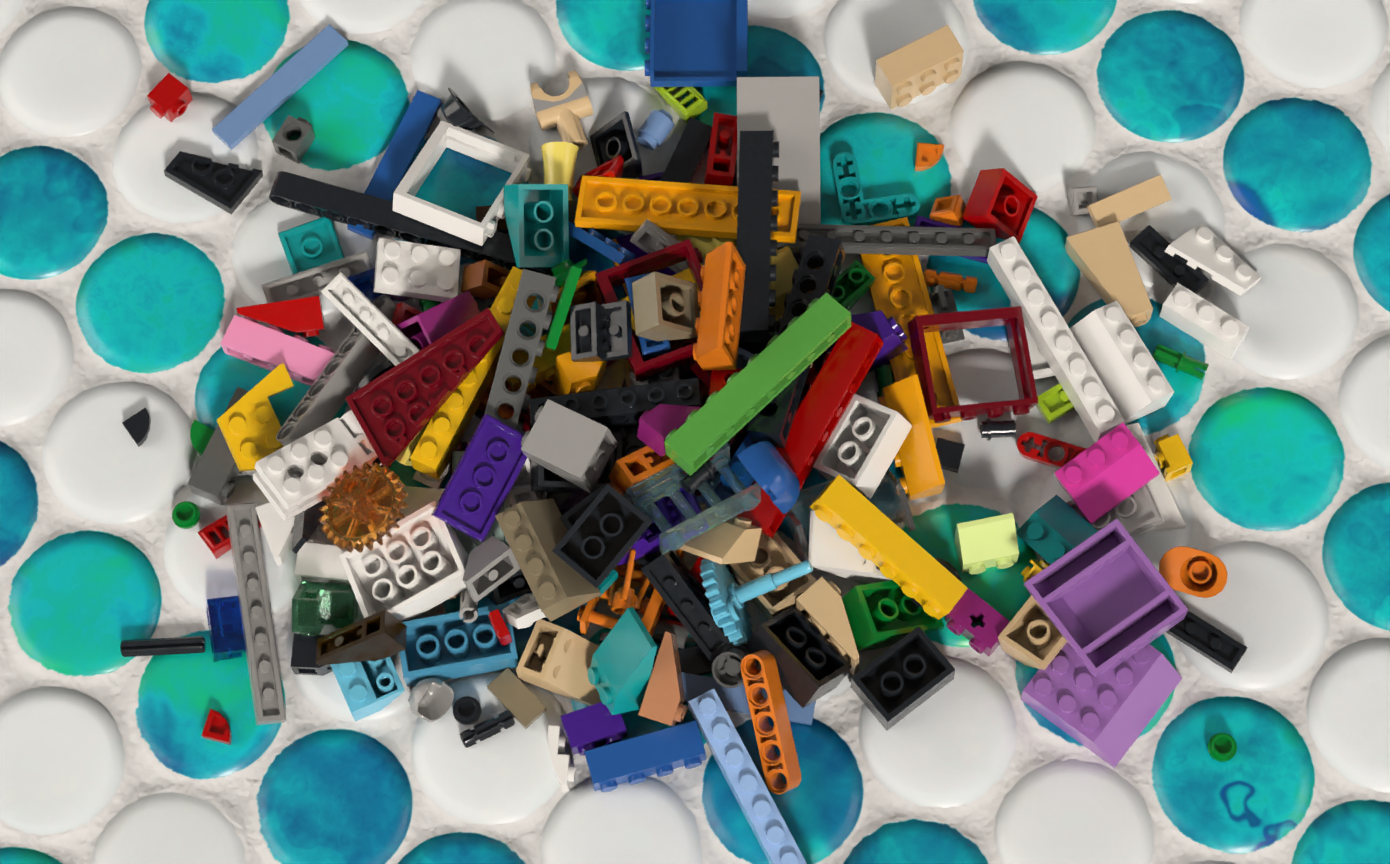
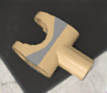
[530,70,593,151]

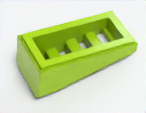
[653,87,708,124]

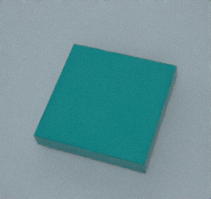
[278,217,345,274]

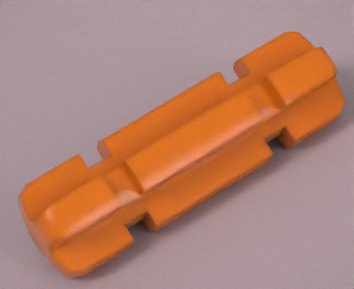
[924,269,978,293]

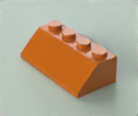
[693,242,746,371]

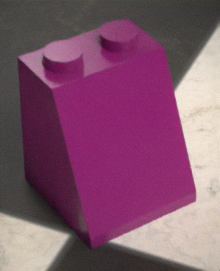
[396,291,480,350]

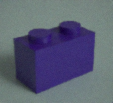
[560,702,628,756]

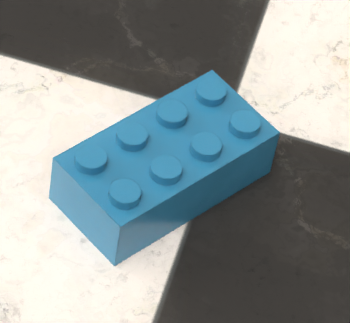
[399,603,519,687]

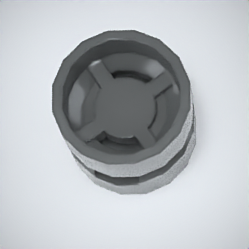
[712,643,758,688]

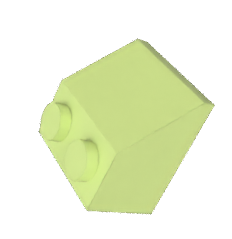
[954,513,1019,575]

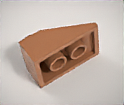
[638,631,688,726]

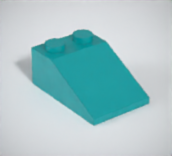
[504,184,569,268]
[588,607,657,715]

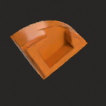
[915,142,944,171]

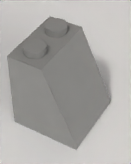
[521,399,618,493]

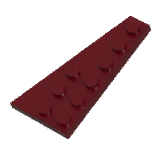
[345,308,505,469]

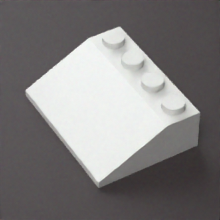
[339,500,469,622]

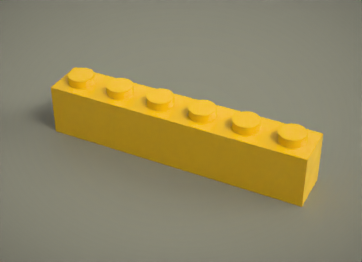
[809,475,968,620]

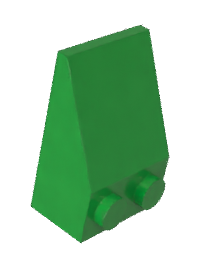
[842,580,945,652]

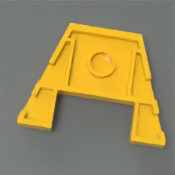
[216,363,294,471]

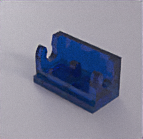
[206,596,246,662]

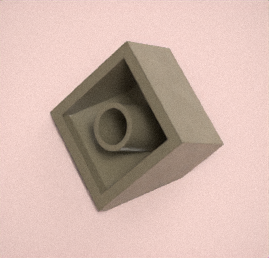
[632,271,699,341]

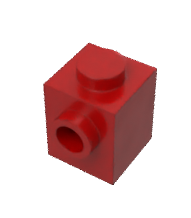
[147,73,193,122]

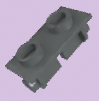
[929,285,965,344]

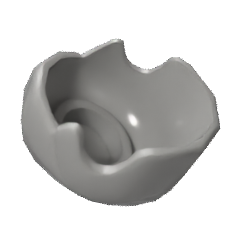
[408,677,454,722]

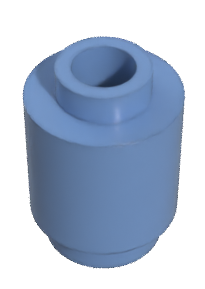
[636,109,675,151]

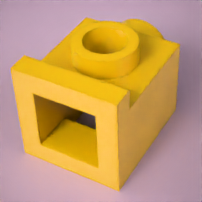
[1153,434,1193,482]

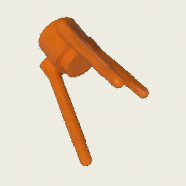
[608,549,650,615]

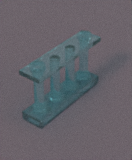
[626,443,761,554]

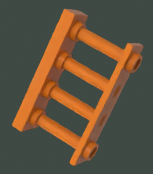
[577,546,684,637]

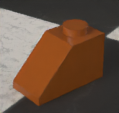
[461,260,510,300]

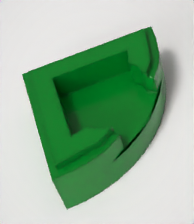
[190,420,214,456]

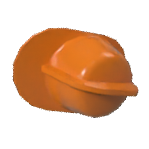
[1159,546,1228,598]

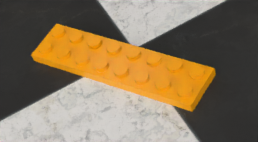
[575,175,801,243]
[859,217,962,428]

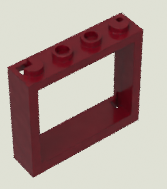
[595,239,703,381]
[907,306,1039,423]

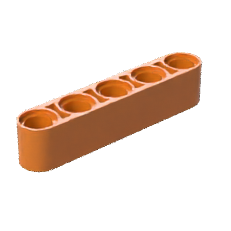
[740,650,802,794]

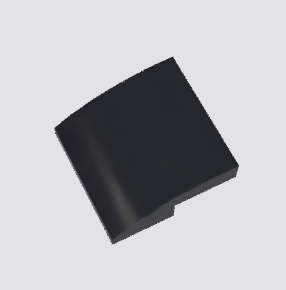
[570,300,633,362]

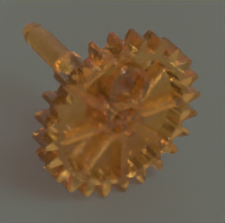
[319,462,408,553]

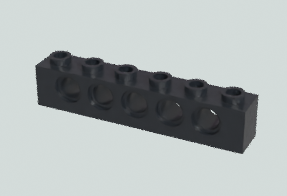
[529,378,704,429]

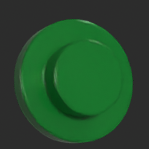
[172,501,201,529]
[1207,733,1237,762]

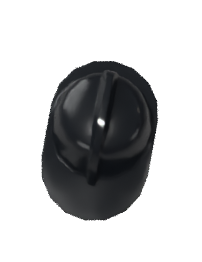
[437,88,494,134]

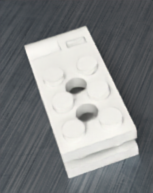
[253,410,382,521]

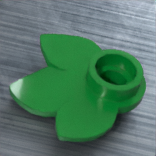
[551,258,589,287]

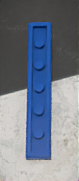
[347,90,443,240]

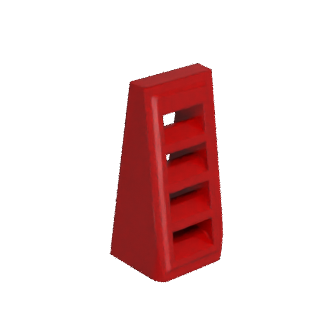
[197,515,262,559]

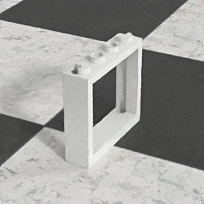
[393,120,532,246]

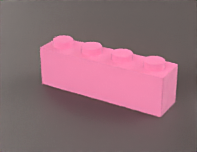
[220,315,335,387]

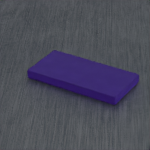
[431,414,527,542]

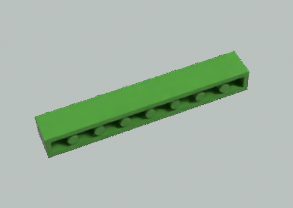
[664,292,851,476]

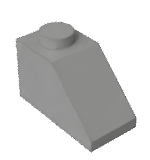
[463,536,521,603]

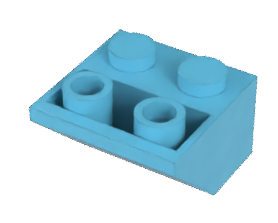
[330,656,405,722]

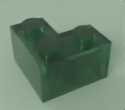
[292,581,358,636]

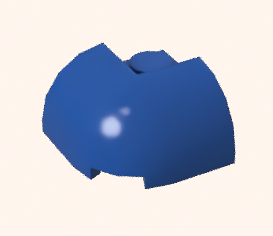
[737,441,800,514]

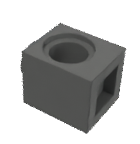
[272,115,315,164]

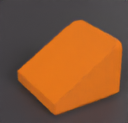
[929,195,966,226]

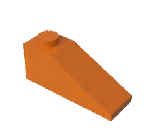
[608,446,679,497]

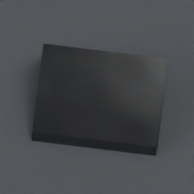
[589,111,643,179]

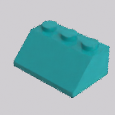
[1016,495,1098,565]

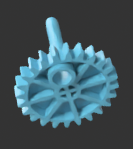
[700,559,813,646]

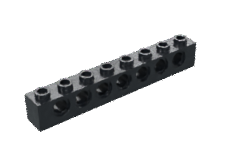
[745,235,845,449]

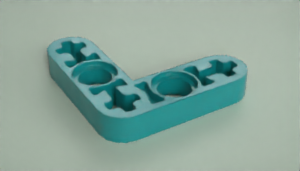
[833,152,920,225]

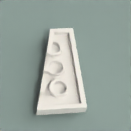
[1126,423,1186,535]

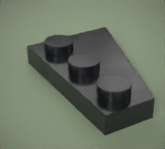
[164,151,263,215]

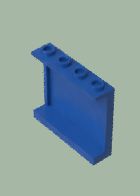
[645,0,748,87]

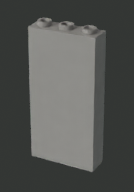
[737,76,821,224]

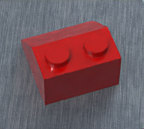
[962,168,1038,243]

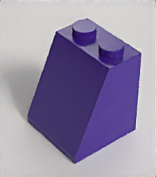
[827,310,908,375]

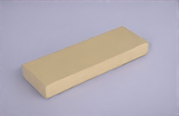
[1087,174,1172,228]

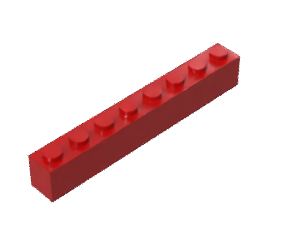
[737,322,884,539]

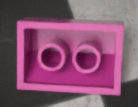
[1054,423,1160,524]

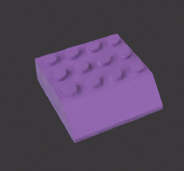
[1024,519,1188,677]
[1021,642,1182,768]

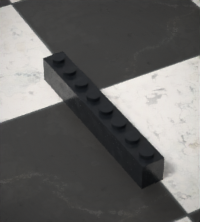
[736,131,780,343]

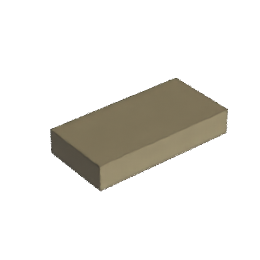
[487,668,547,729]

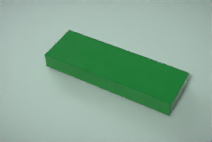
[544,266,582,351]

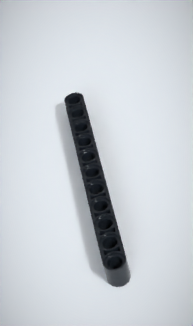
[269,171,554,276]

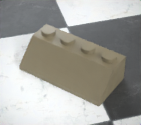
[495,498,601,622]

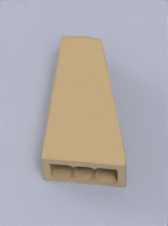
[1065,221,1153,327]

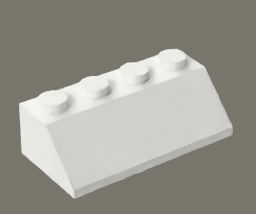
[1070,301,1174,424]

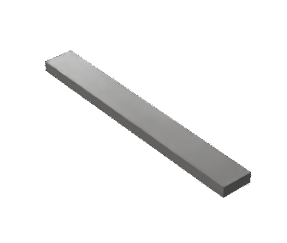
[226,502,286,725]

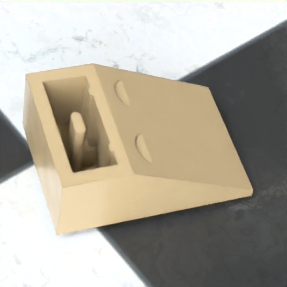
[516,619,601,706]

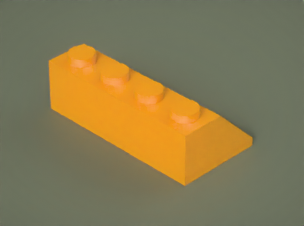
[878,374,945,501]

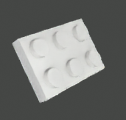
[373,238,461,302]

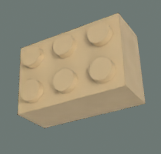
[875,25,964,110]

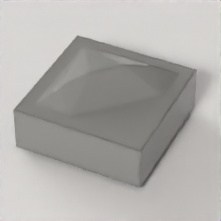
[1068,186,1099,216]

